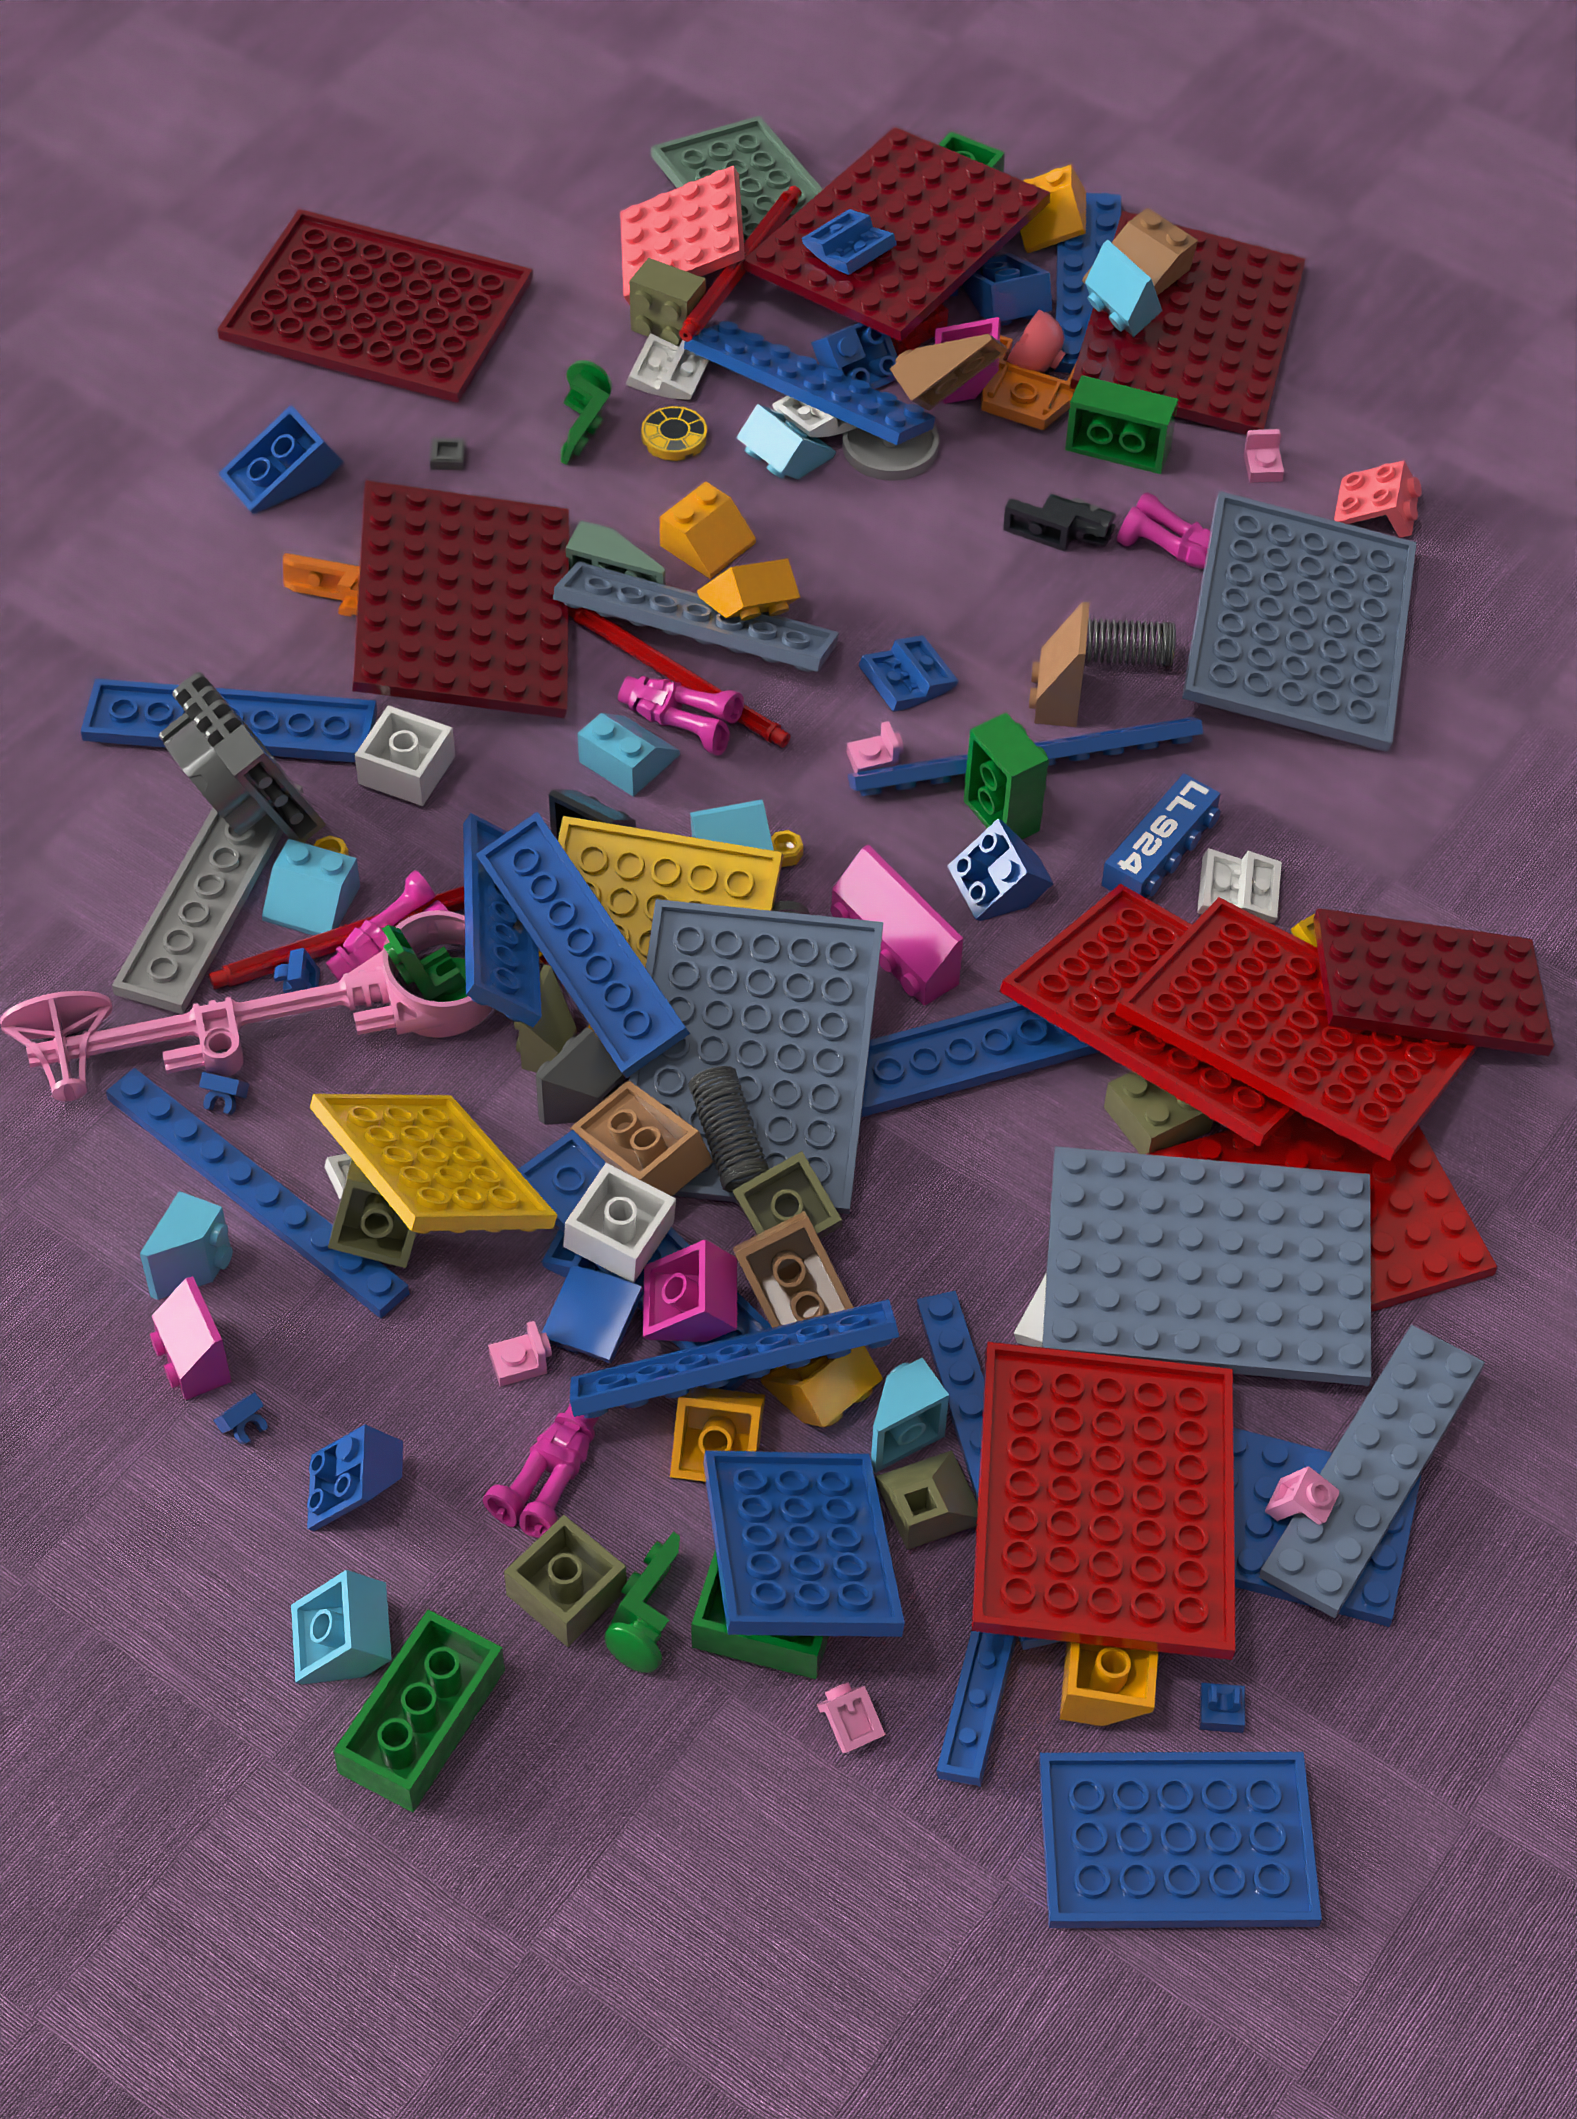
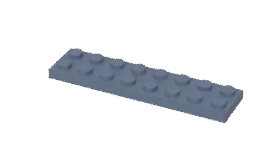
[553,562,839,672]
[1259,1325,1485,1618]

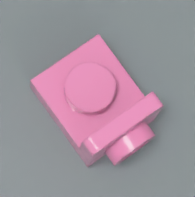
[1244,429,1284,483]
[846,721,904,772]
[488,1321,552,1387]
[1265,1466,1339,1525]
[817,1682,885,1753]

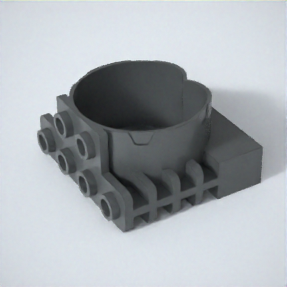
[159,672,326,843]

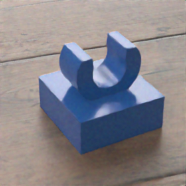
[274,948,320,993]
[199,1072,250,1115]
[213,1392,268,1445]
[1199,1683,1245,1733]

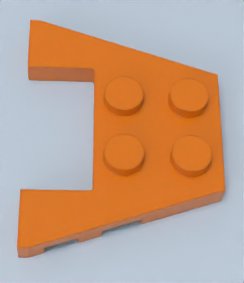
[981,335,1077,430]

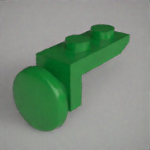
[561,360,612,465]
[382,925,467,1002]
[604,1532,680,1673]

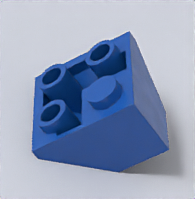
[811,323,898,389]
[947,819,1054,921]
[307,1424,403,1532]

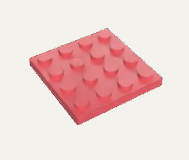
[620,165,745,305]

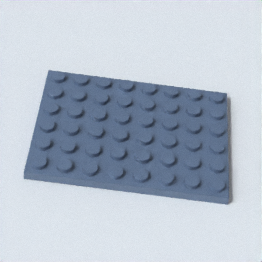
[1182,491,1417,752]
[630,899,883,1214]
[1042,1146,1371,1386]

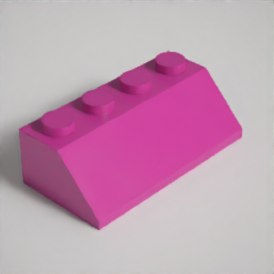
[830,844,963,1006]

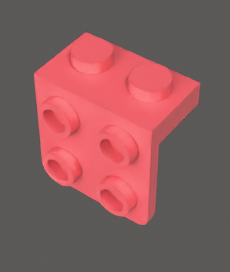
[1334,460,1422,538]

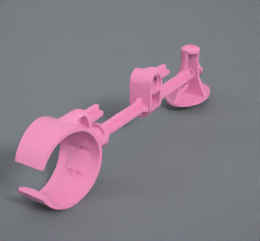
[0,910,493,1102]

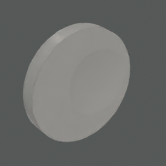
[842,424,939,481]

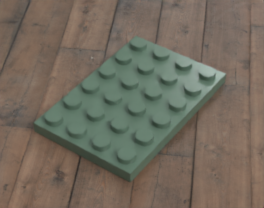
[651,116,823,242]

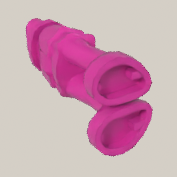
[1117,492,1210,569]
[618,676,744,756]
[325,870,448,982]
[483,1405,599,1538]

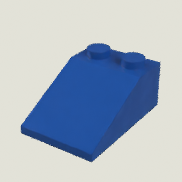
[962,253,1053,326]
[218,405,344,514]

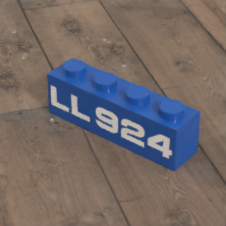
[1101,773,1221,898]

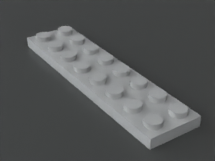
[112,784,303,1014]

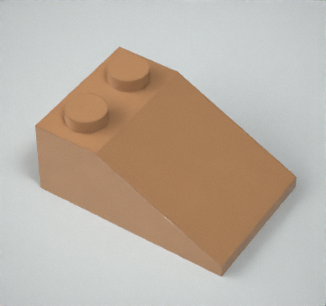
[1082,208,1198,296]
[890,334,1008,411]
[1029,602,1090,727]
[570,1080,713,1196]
[732,1211,854,1328]

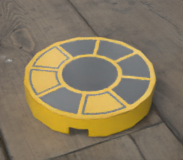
[641,406,707,461]

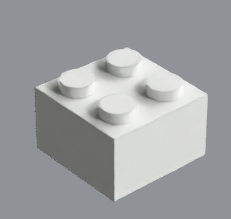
[355,706,455,806]
[564,1163,676,1283]

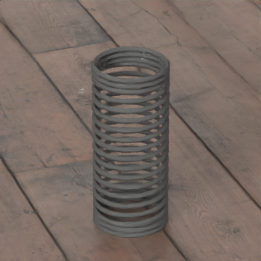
[1087,618,1176,667]
[688,1066,769,1192]

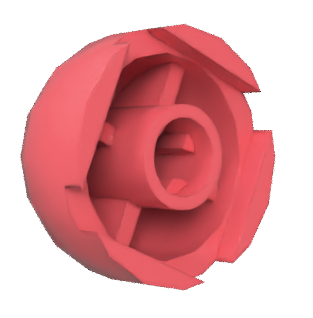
[1006,309,1066,374]

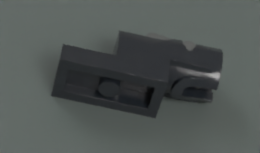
[1003,494,1116,552]

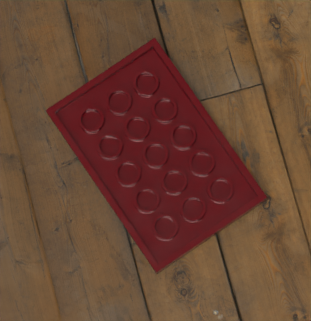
[1313,908,1554,1056]

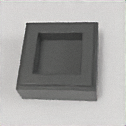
[430,438,466,470]

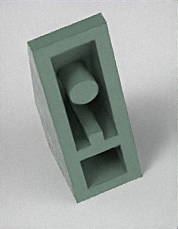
[566,520,666,585]

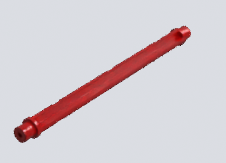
[679,186,802,342]
[568,607,791,748]
[209,886,464,990]

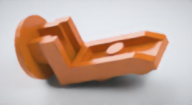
[283,553,359,617]

